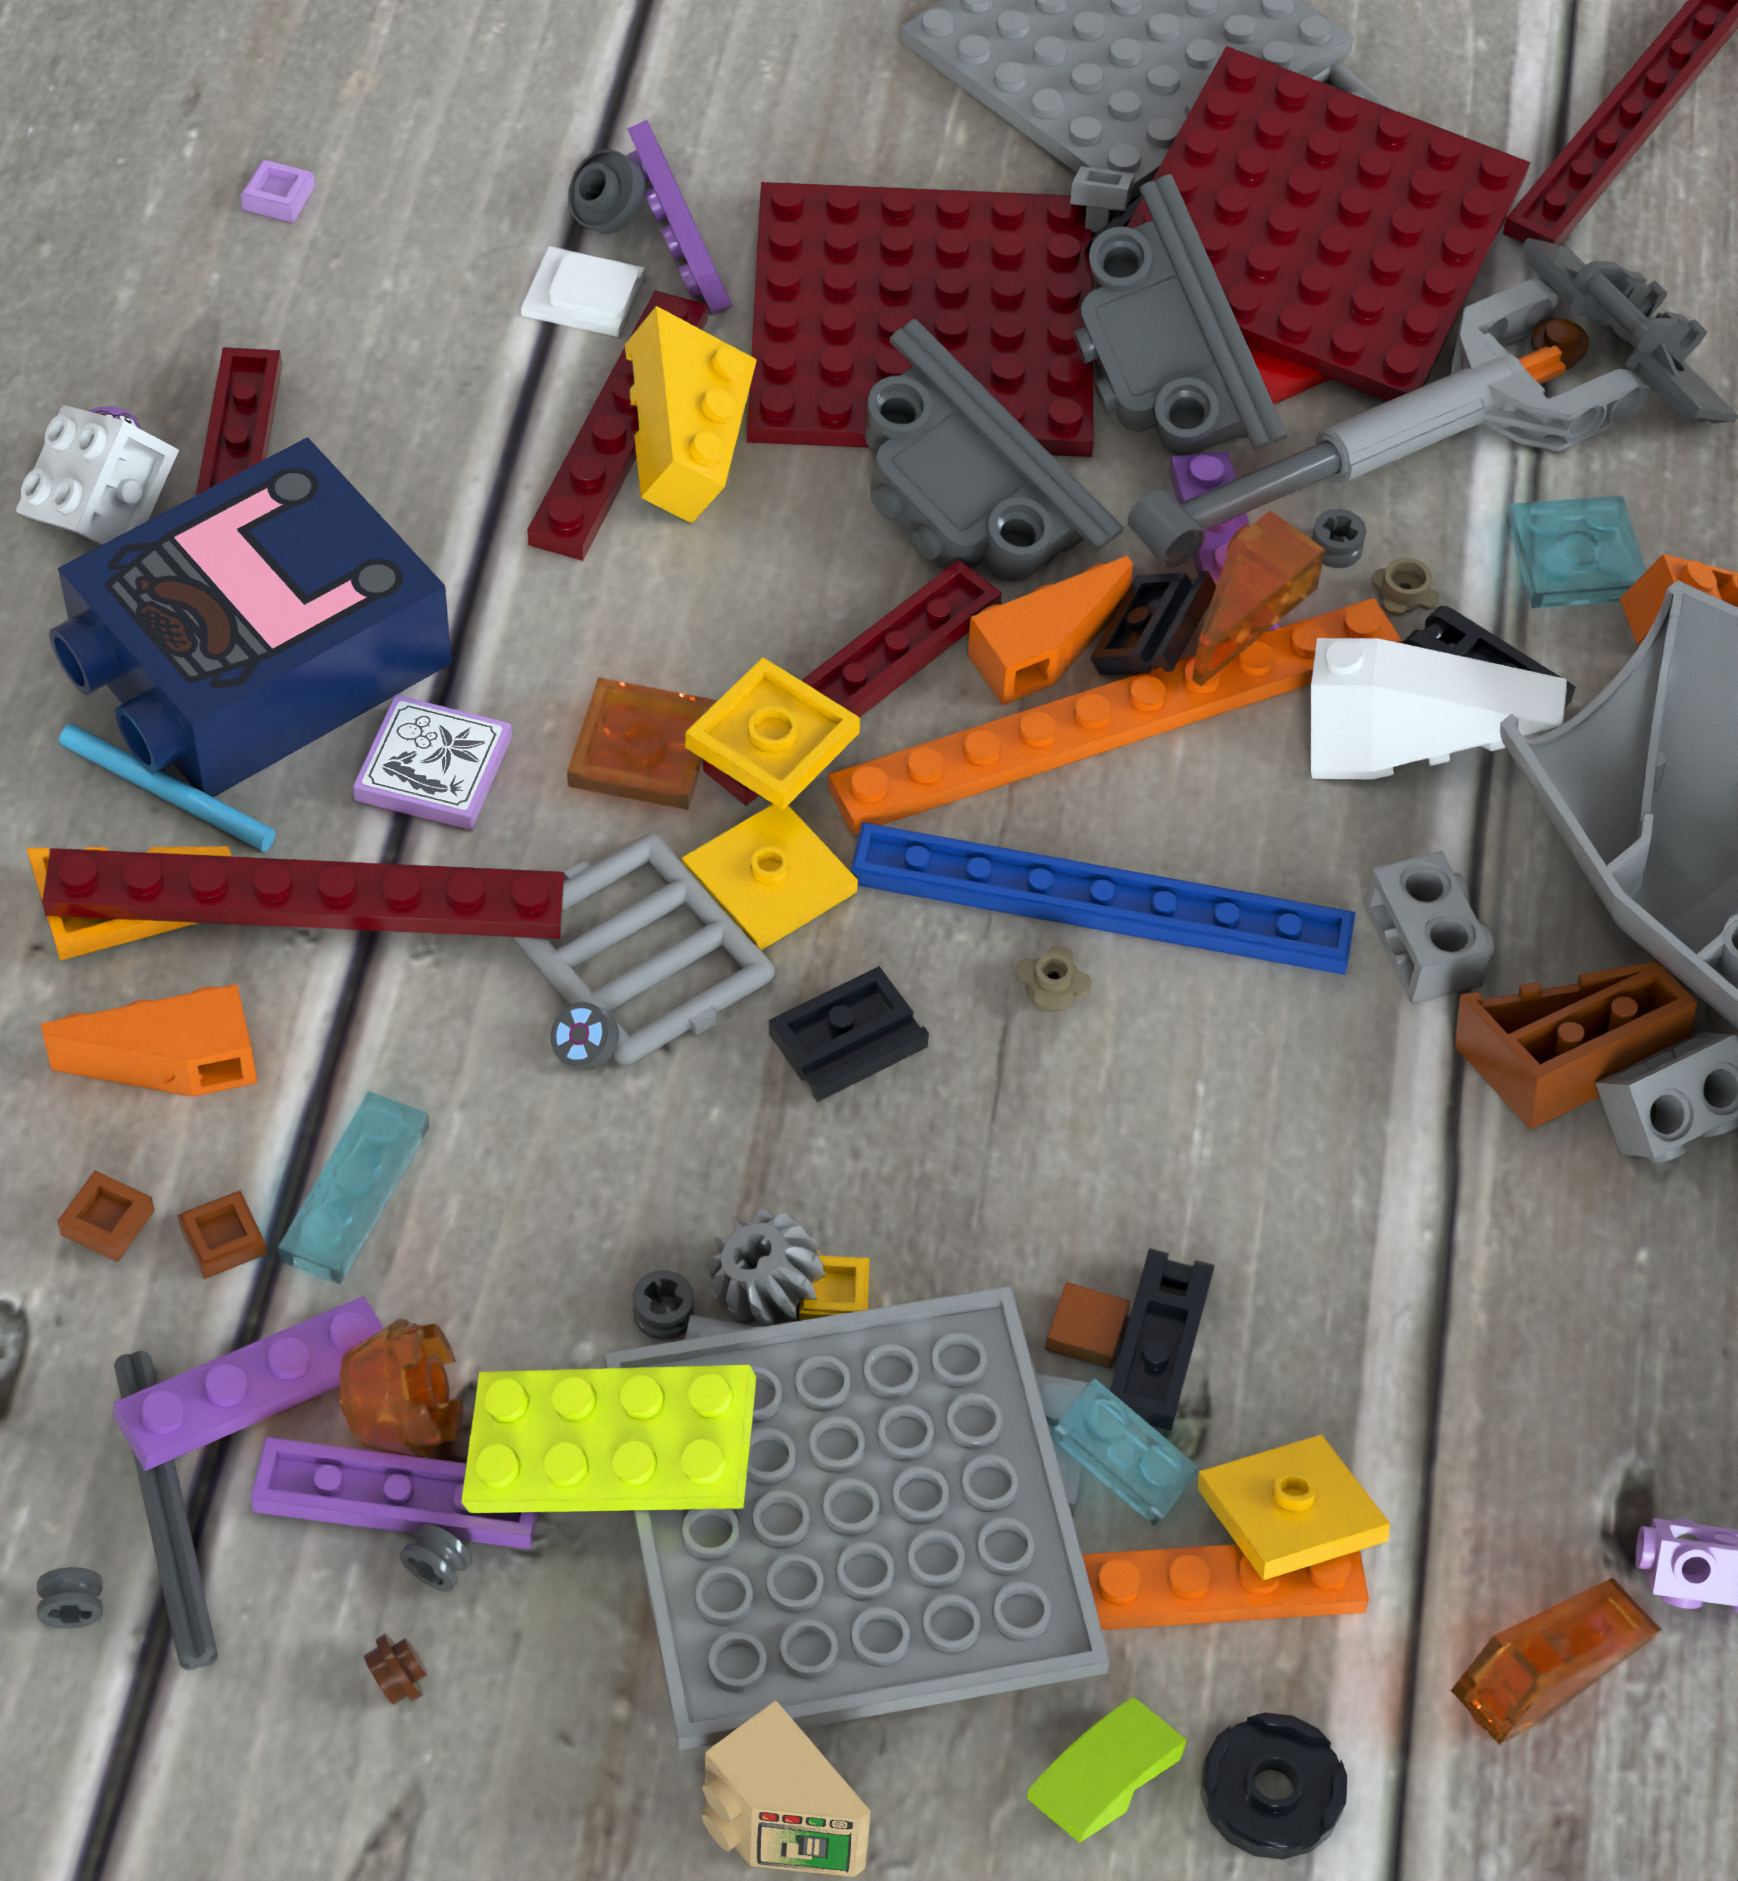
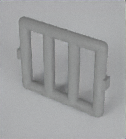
[512,833,775,1065]

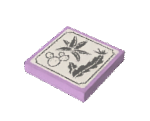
[353,695,512,831]

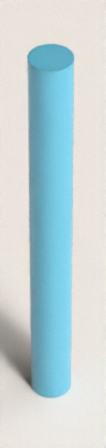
[59,723,276,852]

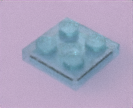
[1506,496,1647,608]

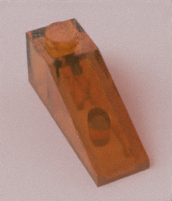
[1192,511,1325,686]
[1451,1578,1661,1745]

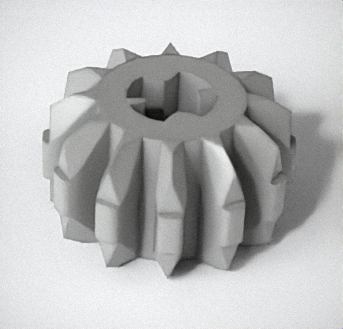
[705,1208,826,1326]

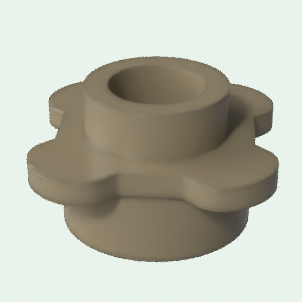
[1371,558,1439,616]
[1016,945,1091,1012]

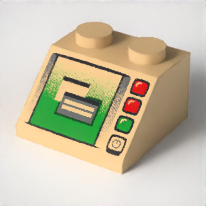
[702,1700,871,1877]

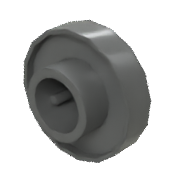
[568,149,645,234]

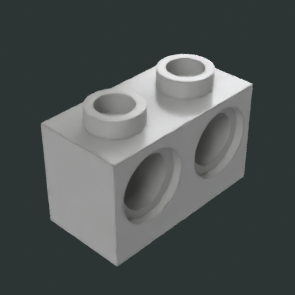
[1364,851,1494,1004]
[1595,1032,1738,1163]

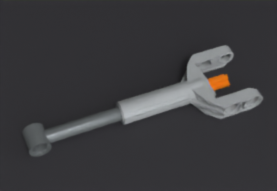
[1128,278,1651,568]

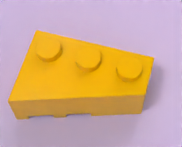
[625,306,757,524]

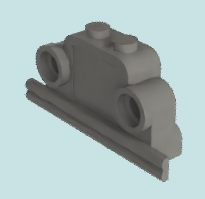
[1073,174,1287,455]
[864,319,1124,581]

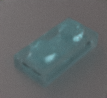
[1050,1378,1201,1526]

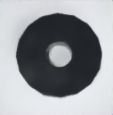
[1200,1712,1347,1860]

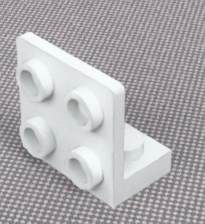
[16,405,179,545]

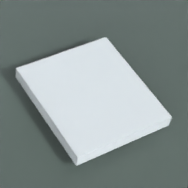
[521,246,645,337]

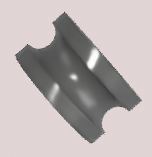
[1310,509,1367,568]
[633,1270,694,1340]
[399,1523,472,1592]
[37,1567,103,1629]

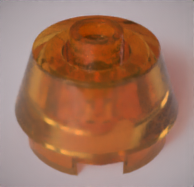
[339,1319,463,1457]

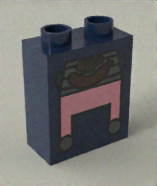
[49,437,452,797]

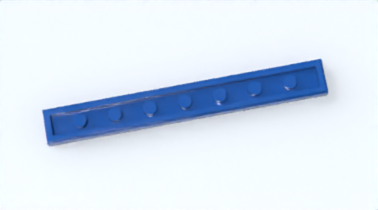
[850,822,1356,975]

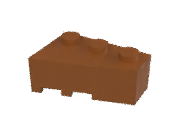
[1455,961,1697,1130]

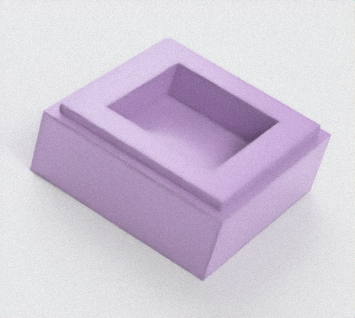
[240,159,315,223]

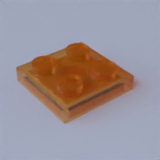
[567,677,717,810]

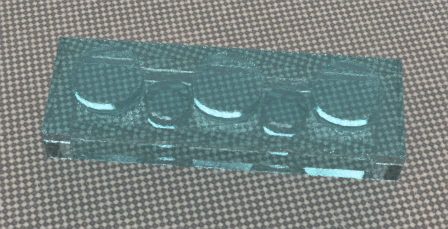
[278,1091,429,1285]

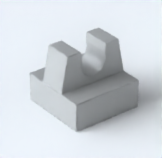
[1070,166,1135,233]

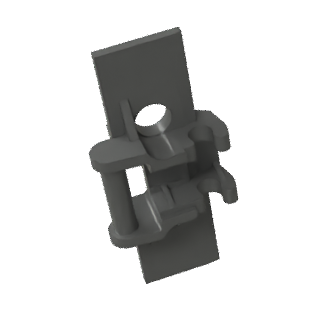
[1522,238,1738,424]

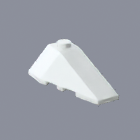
[1311,638,1567,780]

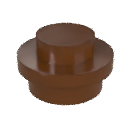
[1531,318,1589,370]
[364,1633,428,1705]

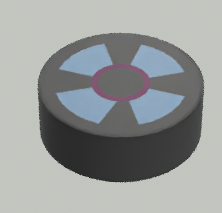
[551,1002,619,1070]

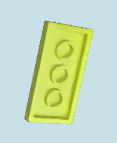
[461,1365,757,1513]

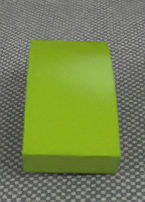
[1026,1696,1187,1843]

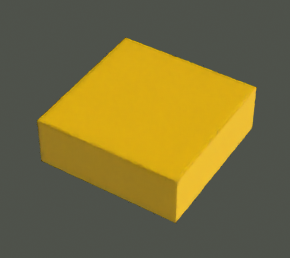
[799,1255,870,1321]

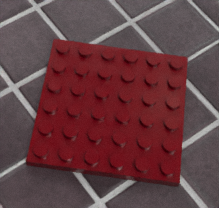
[1127,46,1530,401]
[747,182,1094,457]

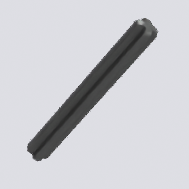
[114,1351,218,1670]

